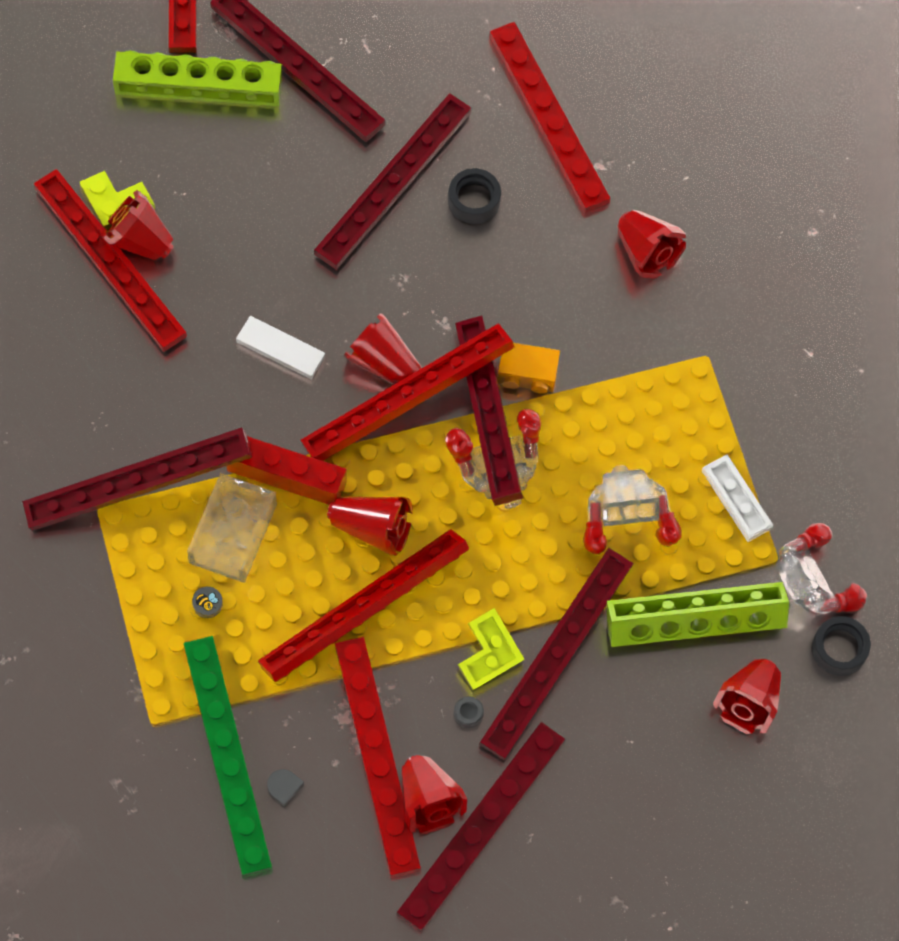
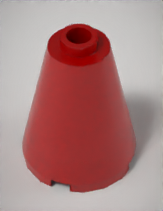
[344,313,422,385]
[327,497,413,556]

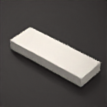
[236,316,325,380]
[702,454,774,542]

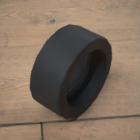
[448,168,501,224]
[812,616,871,676]

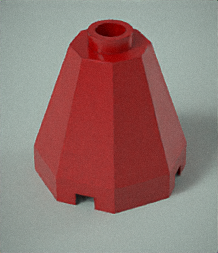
[101,190,174,261]
[617,210,686,279]
[713,659,781,734]
[401,755,468,834]

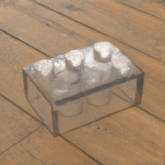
[187,473,277,583]

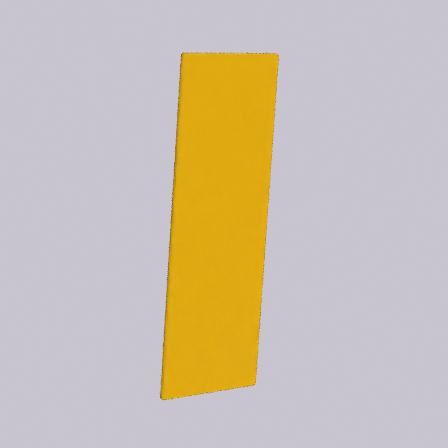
[97,356,778,726]

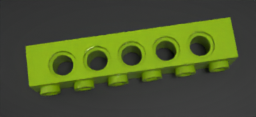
[113,50,282,106]
[606,582,789,647]

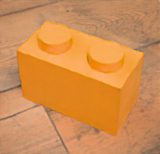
[497,343,560,394]

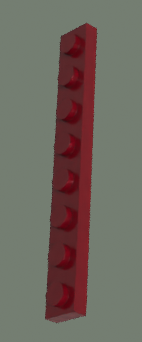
[210,0,386,142]
[314,93,472,270]
[455,315,524,506]
[22,427,252,531]
[479,548,634,760]
[396,722,566,933]

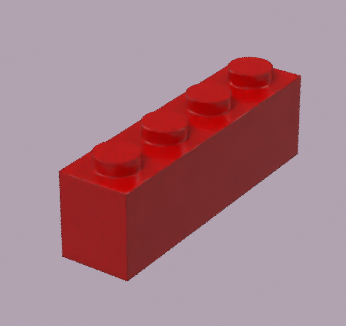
[226,436,347,505]

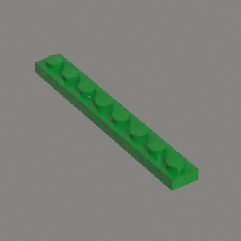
[183,636,272,877]

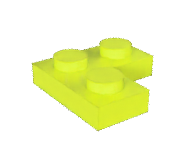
[79,171,155,230]
[457,608,525,690]

